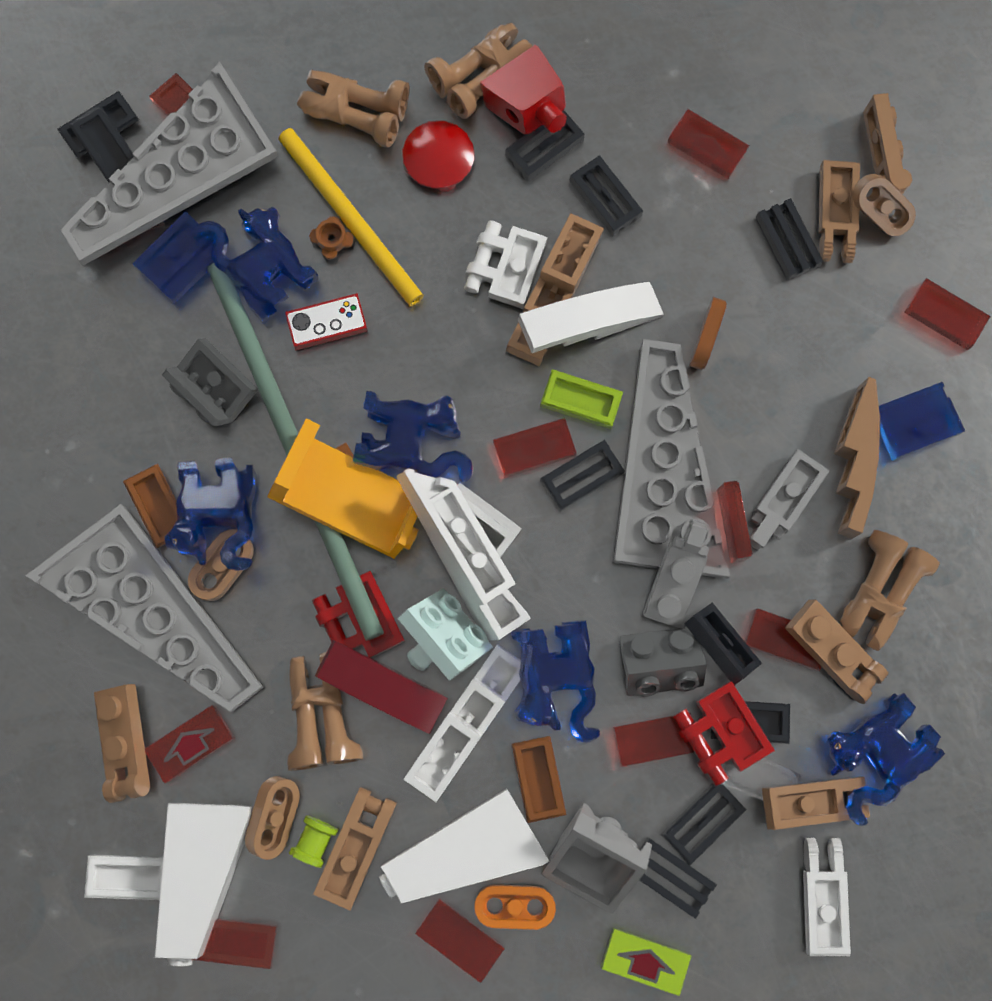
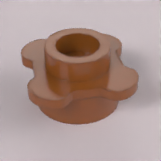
[309,216,354,260]

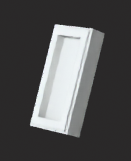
[84,855,163,900]

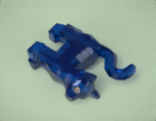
[192,207,319,323]
[353,391,473,483]
[164,457,256,571]
[511,620,600,743]
[827,693,945,826]

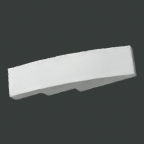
[518,282,664,353]
[404,644,530,802]

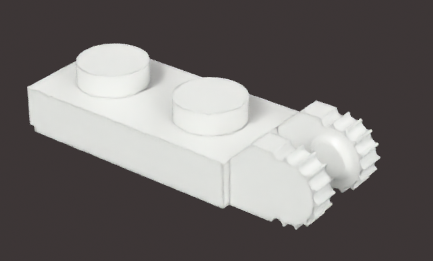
[803,838,851,956]

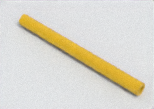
[278,128,424,307]

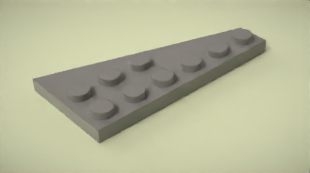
[61,61,278,266]
[613,339,730,579]
[25,504,263,712]

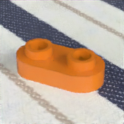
[474,884,556,930]

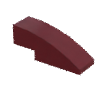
[314,640,448,734]

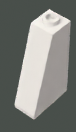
[379,788,549,903]
[155,803,254,966]

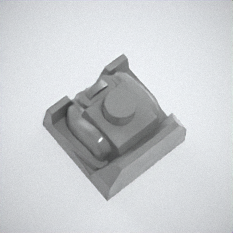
[541,803,652,914]

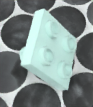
[398,588,493,681]

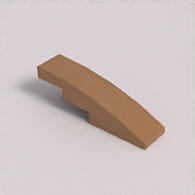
[506,213,604,366]
[834,377,880,539]

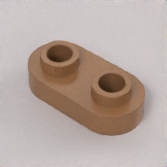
[852,174,916,236]
[188,530,254,601]
[245,776,300,860]

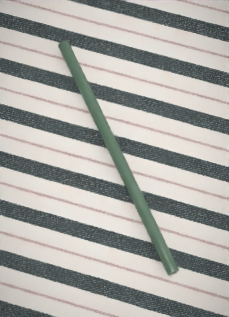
[207,261,384,641]

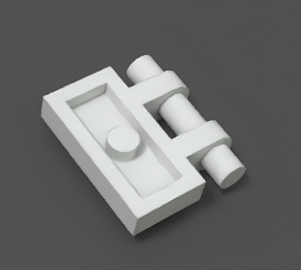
[464,221,548,309]

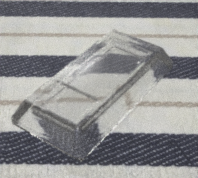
[721,758,803,801]

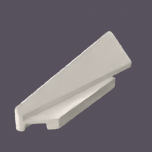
[397,469,531,641]

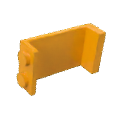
[267,418,419,559]

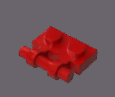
[312,570,405,658]
[673,681,775,786]

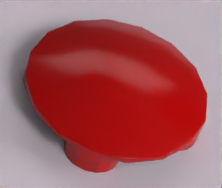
[402,120,474,192]

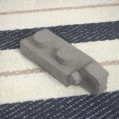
[746,449,829,551]
[643,519,709,628]

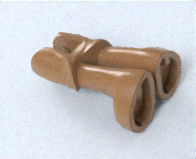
[424,23,532,119]
[297,70,410,148]
[840,530,940,651]
[287,652,363,771]

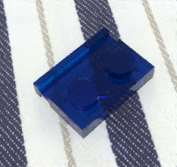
[132,211,226,304]
[879,382,965,461]

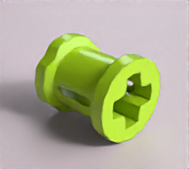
[289,815,339,868]

